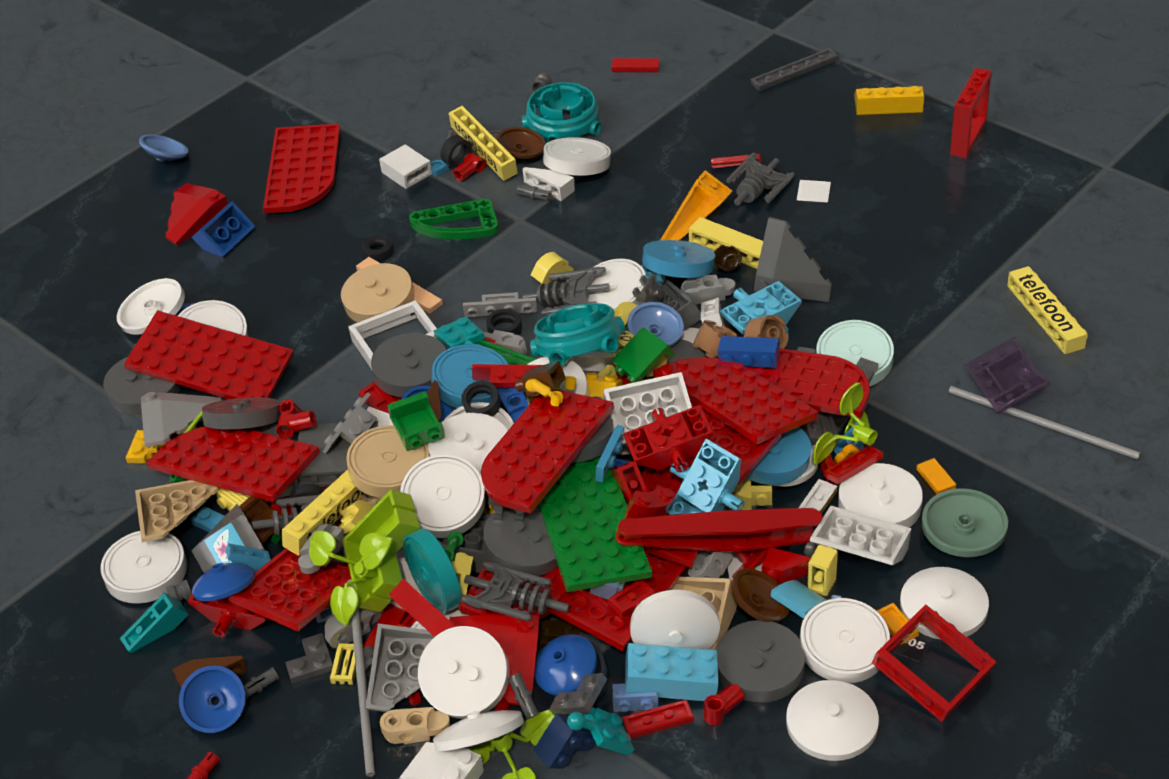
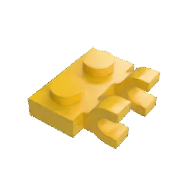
[126,430,166,463]

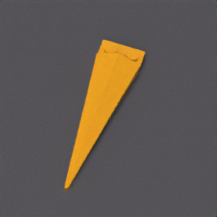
[660,170,732,240]

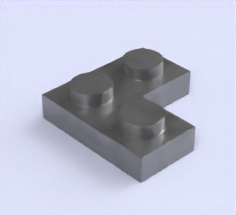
[285,633,333,683]
[549,673,607,716]

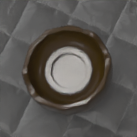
[714,245,742,272]

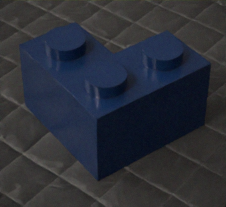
[533,714,596,769]

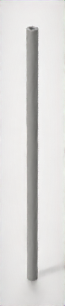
[949,386,1141,460]
[348,579,375,777]

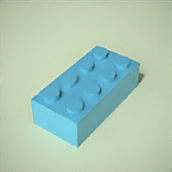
[625,643,718,701]

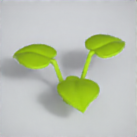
[814,382,877,466]
[309,530,393,625]
[464,710,554,779]

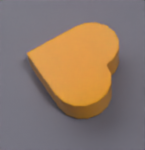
[834,444,859,463]

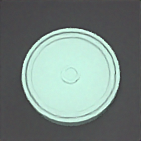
[816,320,894,386]

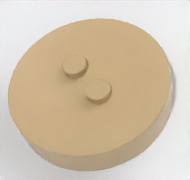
[341,263,415,322]
[346,425,429,498]

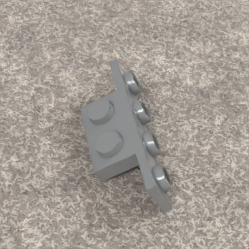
[463,292,537,317]
[323,392,377,454]

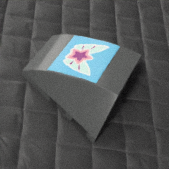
[192,504,264,573]

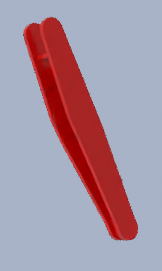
[615,508,823,552]

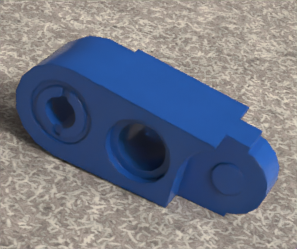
[497,388,529,423]

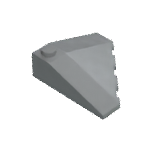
[141,392,222,447]
[365,623,434,712]

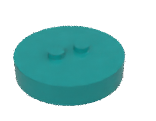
[403,528,462,614]

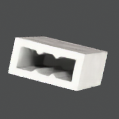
[379,144,432,189]

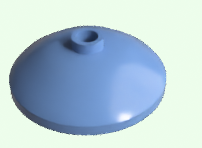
[139,134,188,161]
[627,302,684,347]

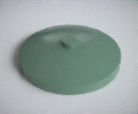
[922,489,1008,557]

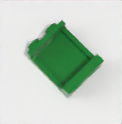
[612,327,675,383]
[388,391,445,451]

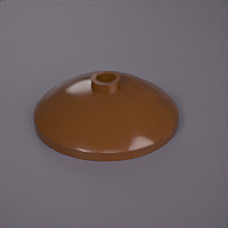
[496,127,546,159]
[731,569,789,623]

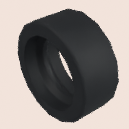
[440,135,472,169]
[486,309,522,336]
[462,381,501,417]

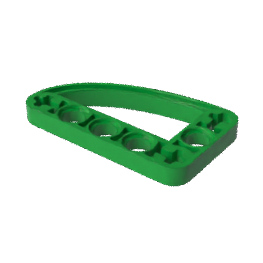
[409,199,498,239]

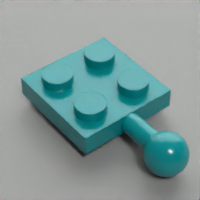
[433,317,485,349]
[567,707,635,756]

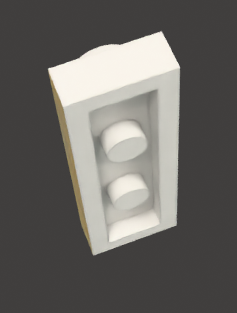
[799,479,837,527]

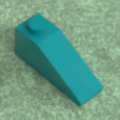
[120,593,189,653]

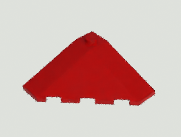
[165,184,228,245]
[449,614,539,706]

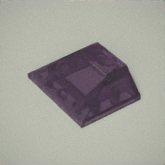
[964,337,1050,414]

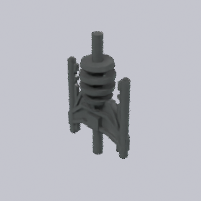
[726,153,795,205]
[523,267,610,316]
[252,495,349,537]
[461,561,570,621]

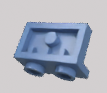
[612,684,659,712]

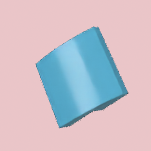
[771,580,826,618]

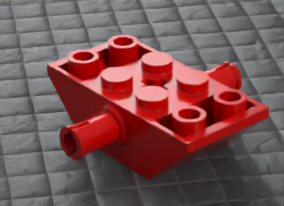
[623,405,713,472]
[188,570,267,637]

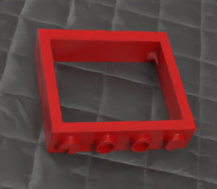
[950,68,992,158]
[872,604,996,722]

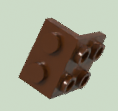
[239,496,281,544]

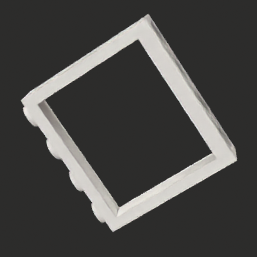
[348,300,437,370]

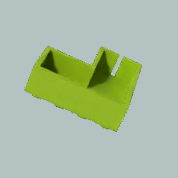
[342,489,420,613]

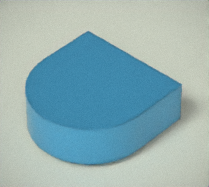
[430,160,449,177]

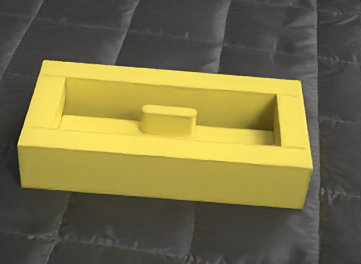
[330,643,356,684]

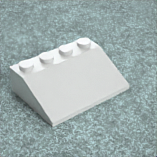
[603,372,692,445]
[810,506,911,565]
[399,742,484,779]

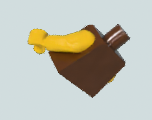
[515,360,577,406]

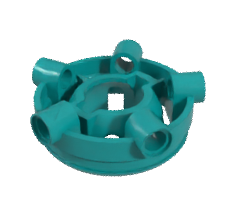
[522,82,601,143]
[530,303,625,366]

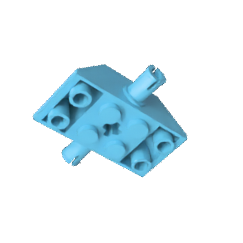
[720,281,802,334]
[667,439,745,515]

